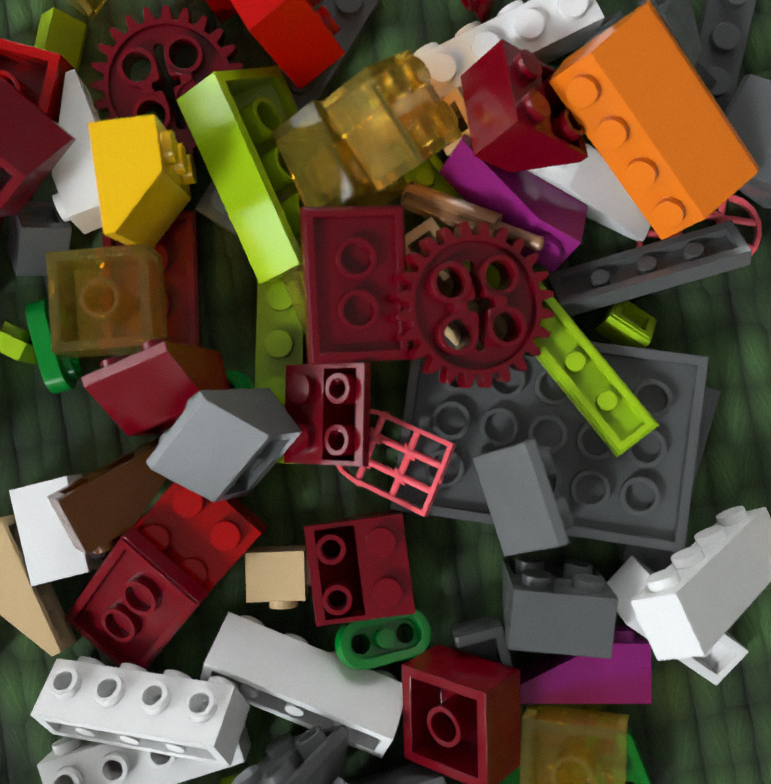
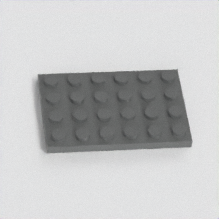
[390,335,709,552]

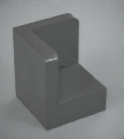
[6,201,72,276]
[450,614,513,667]

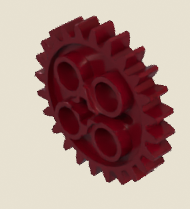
[90,5,245,164]
[390,221,554,389]

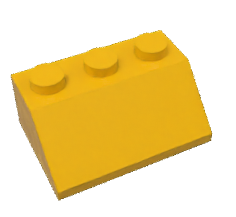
[88,114,197,253]

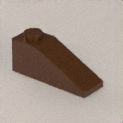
[47,434,167,555]

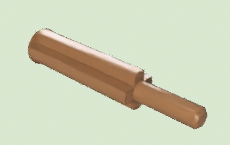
[401,181,545,251]

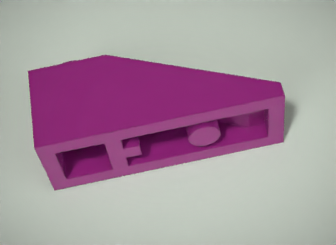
[439,134,588,272]
[520,625,652,704]

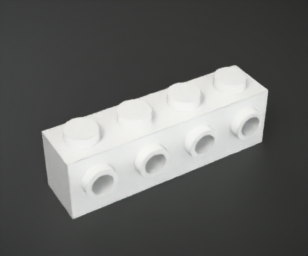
[407,0,605,111]
[630,506,771,660]
[200,612,403,758]
[30,656,250,767]
[37,724,252,784]

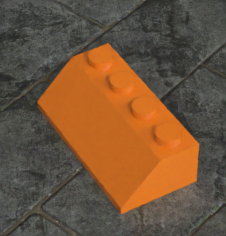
[549,0,760,241]

